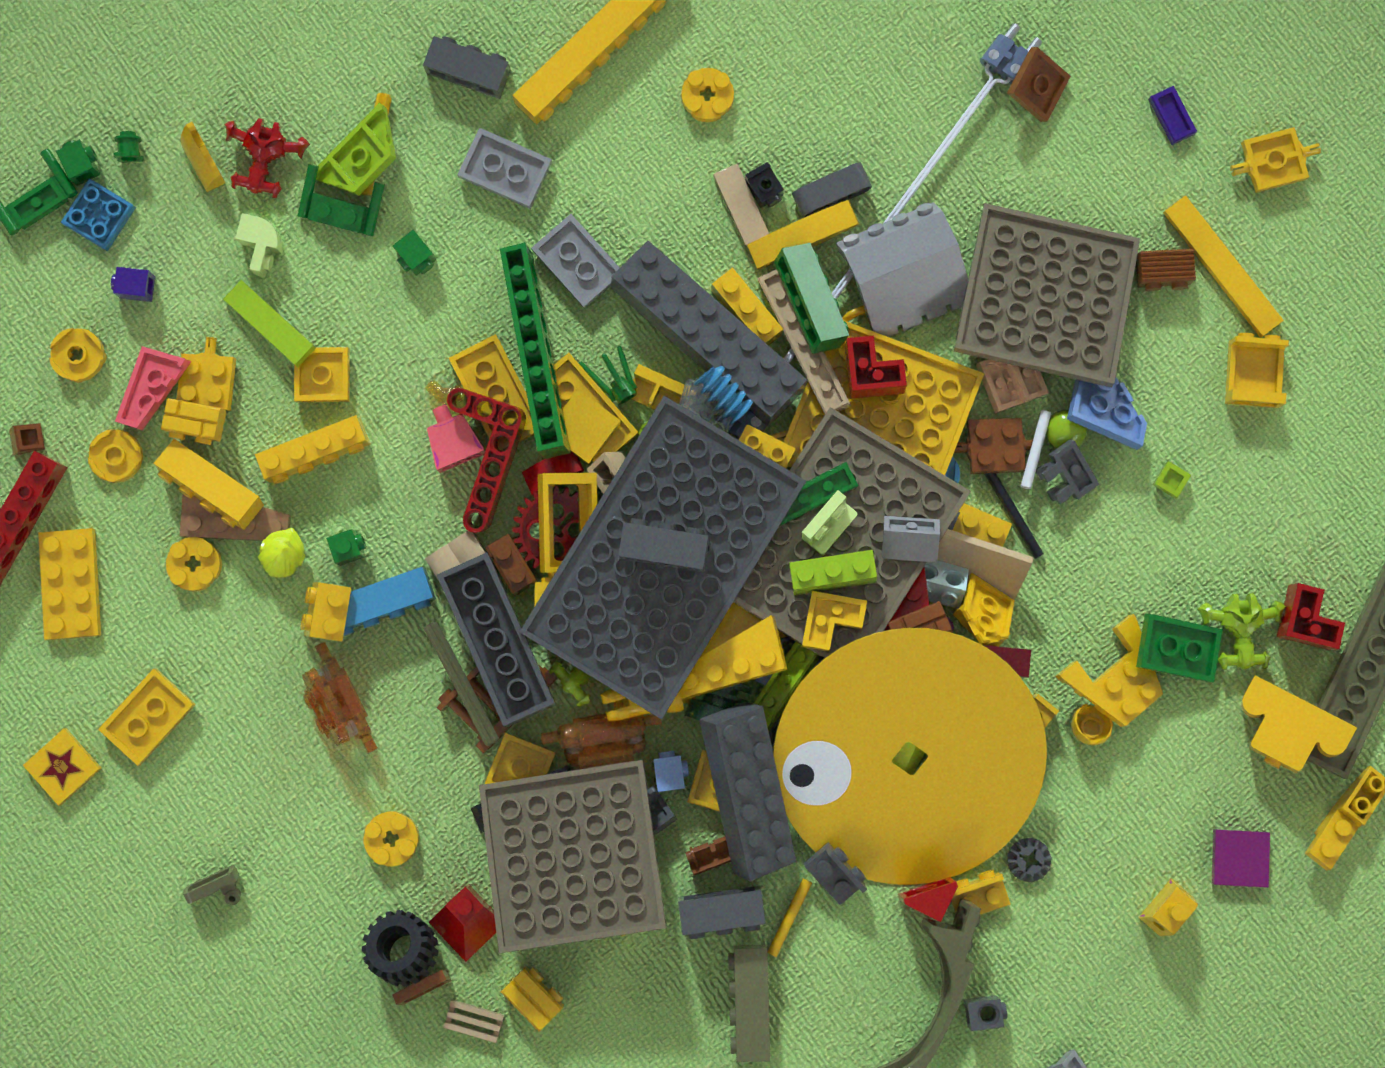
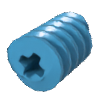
[693,366,753,426]

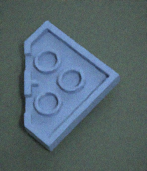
[1067,378,1147,450]

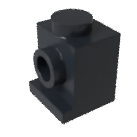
[745,162,784,208]

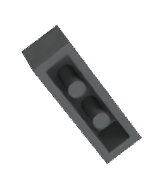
[423,36,511,99]

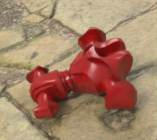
[224,118,310,198]

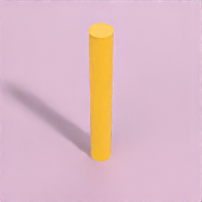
[767,878,812,957]

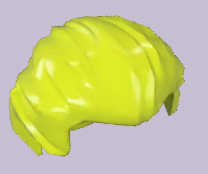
[258,528,306,578]

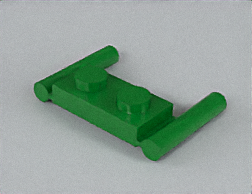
[0,149,78,236]
[297,164,385,236]

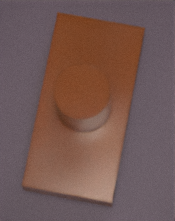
[392,970,452,1005]

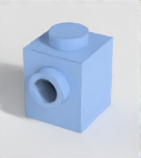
[653,751,689,792]

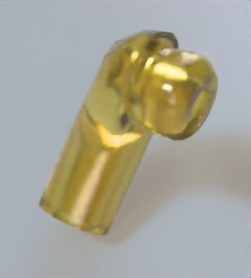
[425,379,465,405]

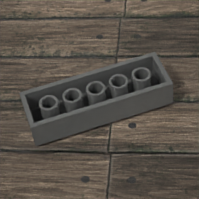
[437,552,556,728]
[699,702,796,881]

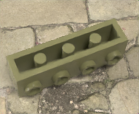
[728,945,770,1062]

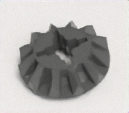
[1008,838,1052,882]

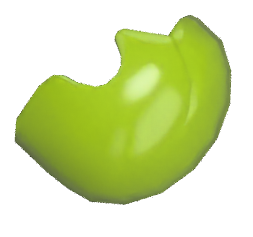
[1046,409,1087,449]

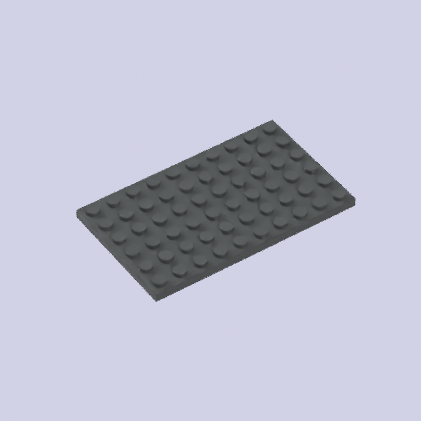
[520,396,806,719]

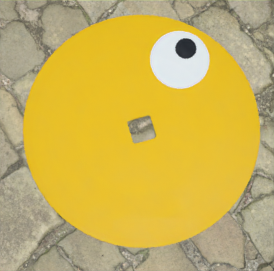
[773,628,1047,885]

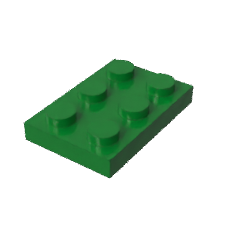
[1136,613,1223,683]

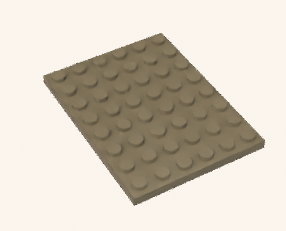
[733,407,971,659]

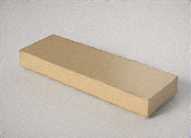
[713,163,769,247]

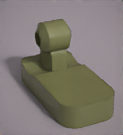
[183,865,241,905]

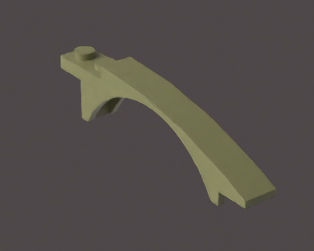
[877,899,981,1068]

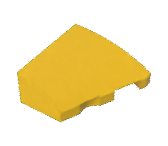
[180,122,225,192]

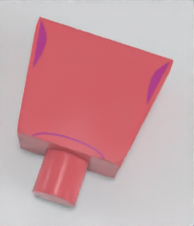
[427,405,486,473]

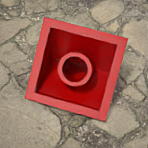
[898,877,958,922]

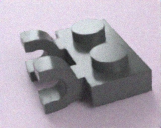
[1035,439,1099,504]

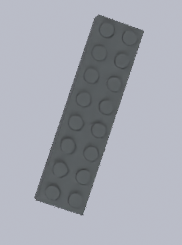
[611,241,807,427]

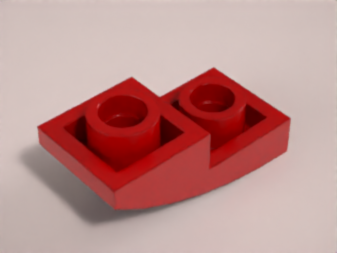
[522,451,584,495]

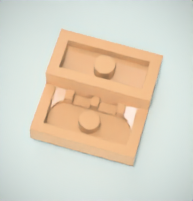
[976,359,1049,414]

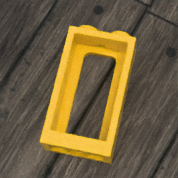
[538,473,597,578]

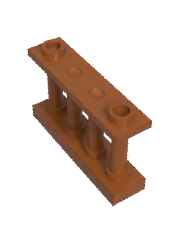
[436,664,558,753]

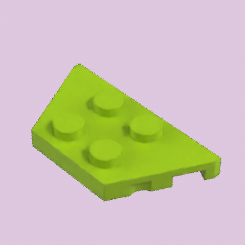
[316,103,396,196]

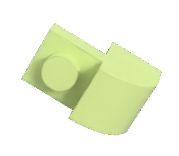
[235,213,283,277]

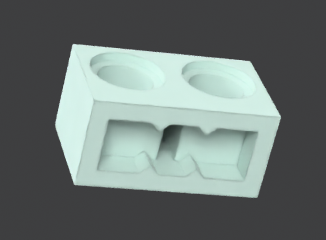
[925,560,969,608]

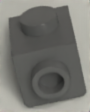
[648,786,677,835]

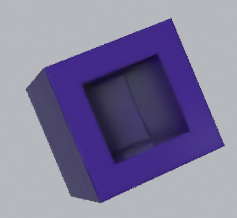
[111,267,156,302]

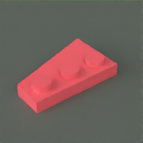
[115,346,191,431]

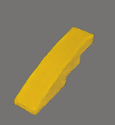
[747,200,859,269]

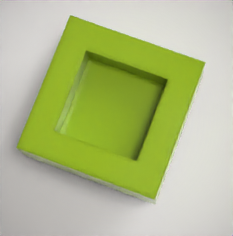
[1152,461,1191,499]

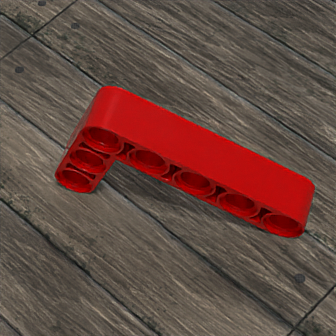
[447,388,526,533]

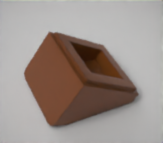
[9,423,45,455]

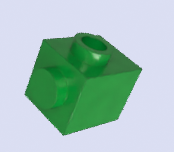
[56,139,101,186]
[393,230,436,276]
[326,529,366,566]

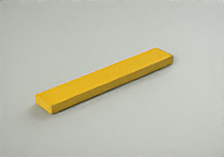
[1163,195,1284,338]

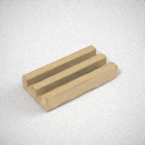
[443,999,504,1043]

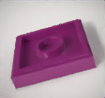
[1212,829,1270,888]

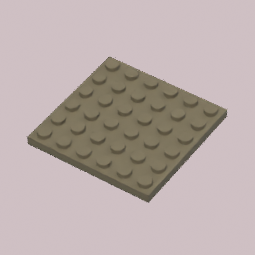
[954,203,1140,388]
[479,760,667,953]

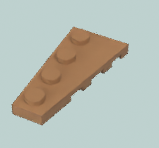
[180,494,291,541]

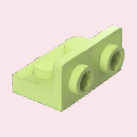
[802,490,857,555]

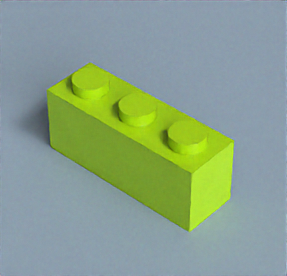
[789,550,877,596]

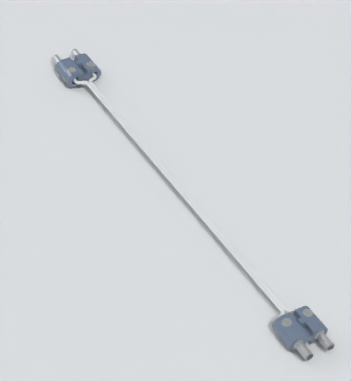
[714,23,1042,440]

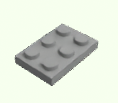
[457,128,552,209]
[531,214,620,309]

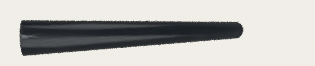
[984,473,1044,559]

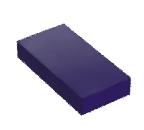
[1148,86,1197,145]

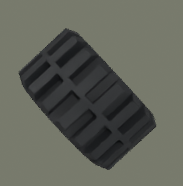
[362,910,439,987]

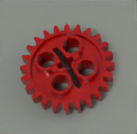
[512,485,579,568]

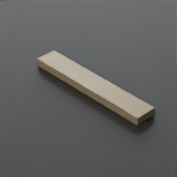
[757,269,851,414]

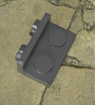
[804,842,867,905]

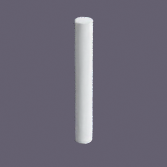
[1021,410,1051,489]

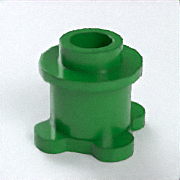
[114,131,144,163]

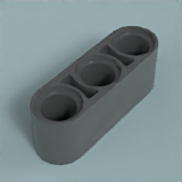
[792,162,872,218]

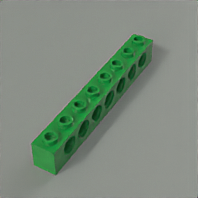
[500,242,571,459]

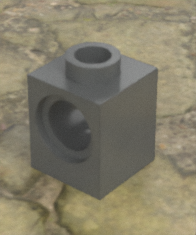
[964,995,1008,1031]

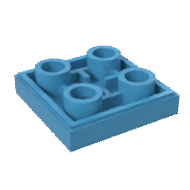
[60,178,136,252]

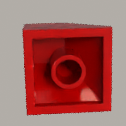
[429,884,496,962]

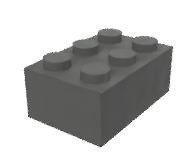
[618,518,710,572]
[678,886,766,939]

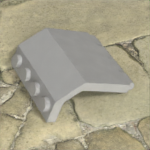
[836,202,968,337]

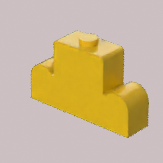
[1241,675,1357,773]

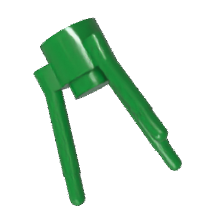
[579,346,637,405]

